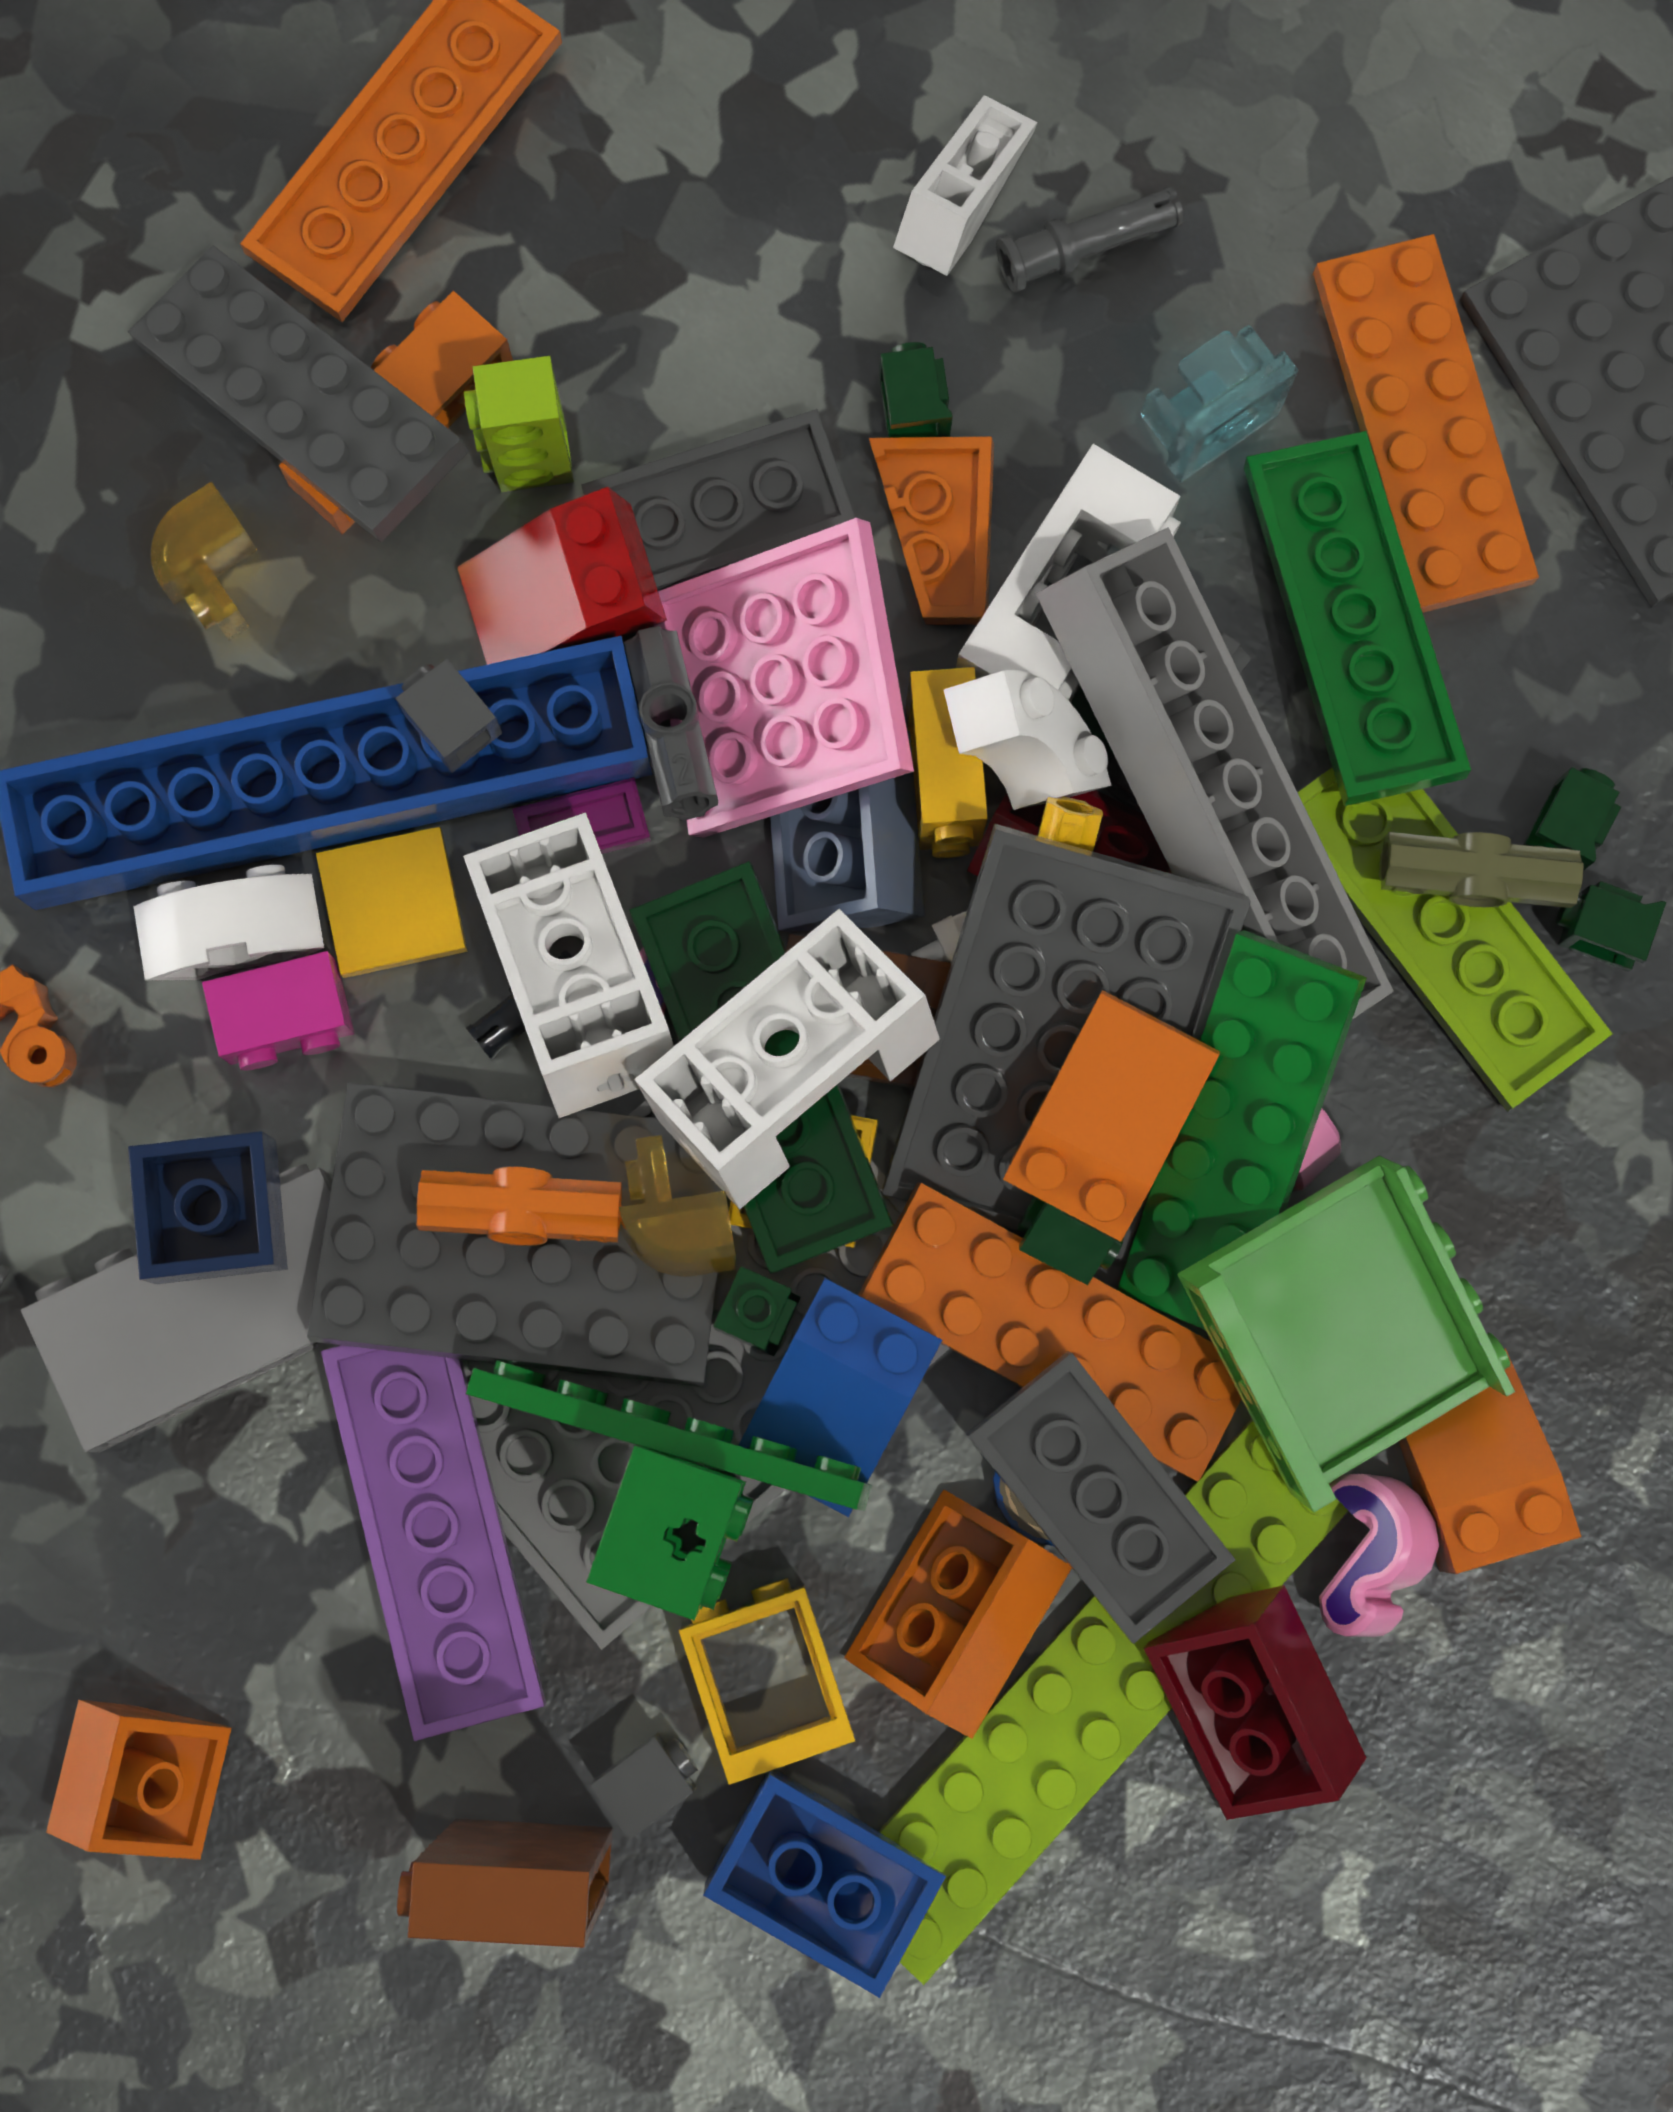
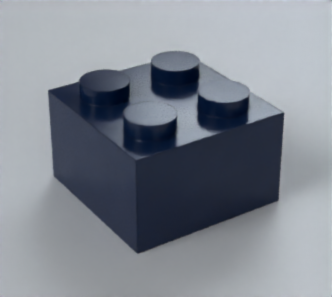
[128,1131,288,1284]

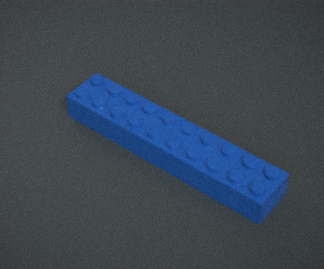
[0,636,652,910]

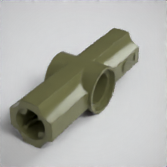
[1379,832,1584,908]

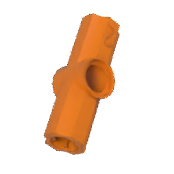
[416,1167,622,1246]

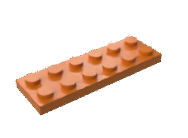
[240,0,562,322]
[1313,234,1539,613]
[858,1183,1241,1482]

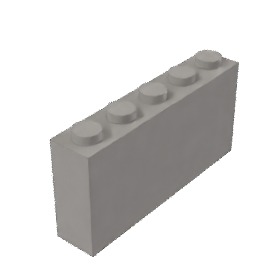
[21,1164,332,1453]

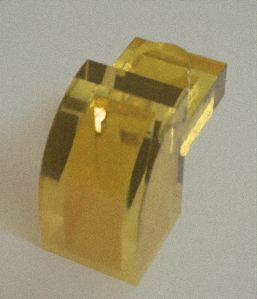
[151,481,257,641]
[619,1135,736,1277]

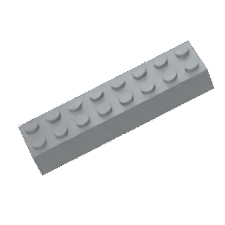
[1035,527,1394,1020]

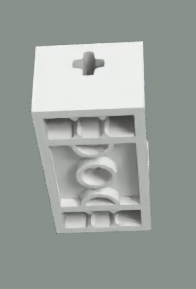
[956,444,1181,703]
[463,812,674,1118]
[634,909,940,1210]

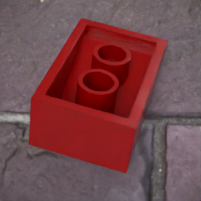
[457,486,667,665]

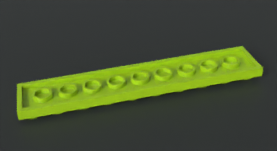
[878,1418,1348,1985]

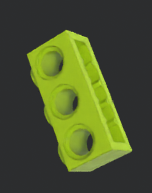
[464,356,574,493]

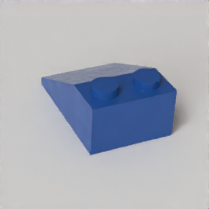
[738,1278,942,1518]
[703,1769,946,1998]

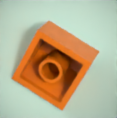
[46,1700,232,1860]

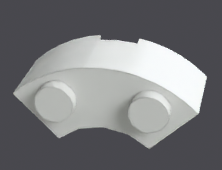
[944,670,1112,810]
[133,865,324,981]

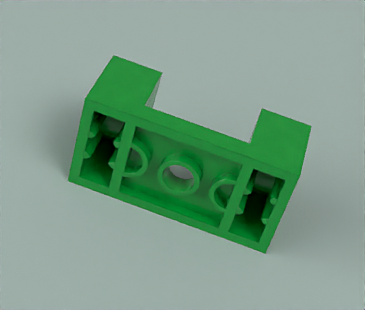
[586,1445,754,1620]

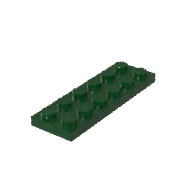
[629,861,894,1274]

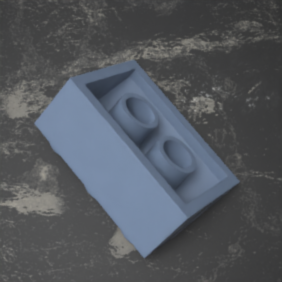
[770,730,925,932]

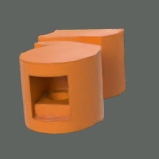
[0,964,77,1087]

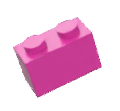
[202,951,355,1071]

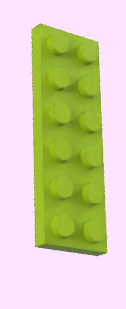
[1297,768,1613,1111]

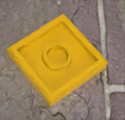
[316,826,468,978]

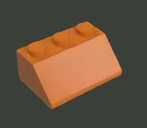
[844,1489,1072,1739]

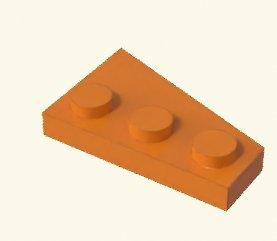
[869,436,994,625]

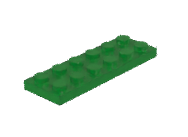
[1244,431,1471,806]
[1118,930,1367,1330]
[466,1360,872,1511]

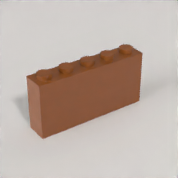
[397,1819,613,1948]

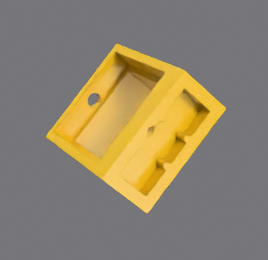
[906,667,988,858]
[679,1578,855,1785]

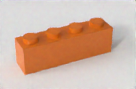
[278,290,513,535]

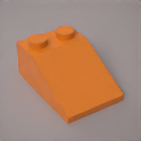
[1003,990,1220,1242]
[1399,1348,1581,1574]

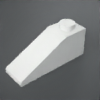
[893,95,1038,276]

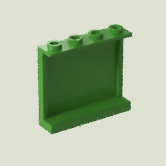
[1177,1156,1515,1512]

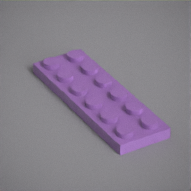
[321,1345,546,1741]

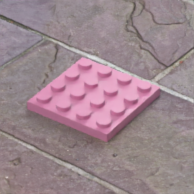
[654,518,914,838]

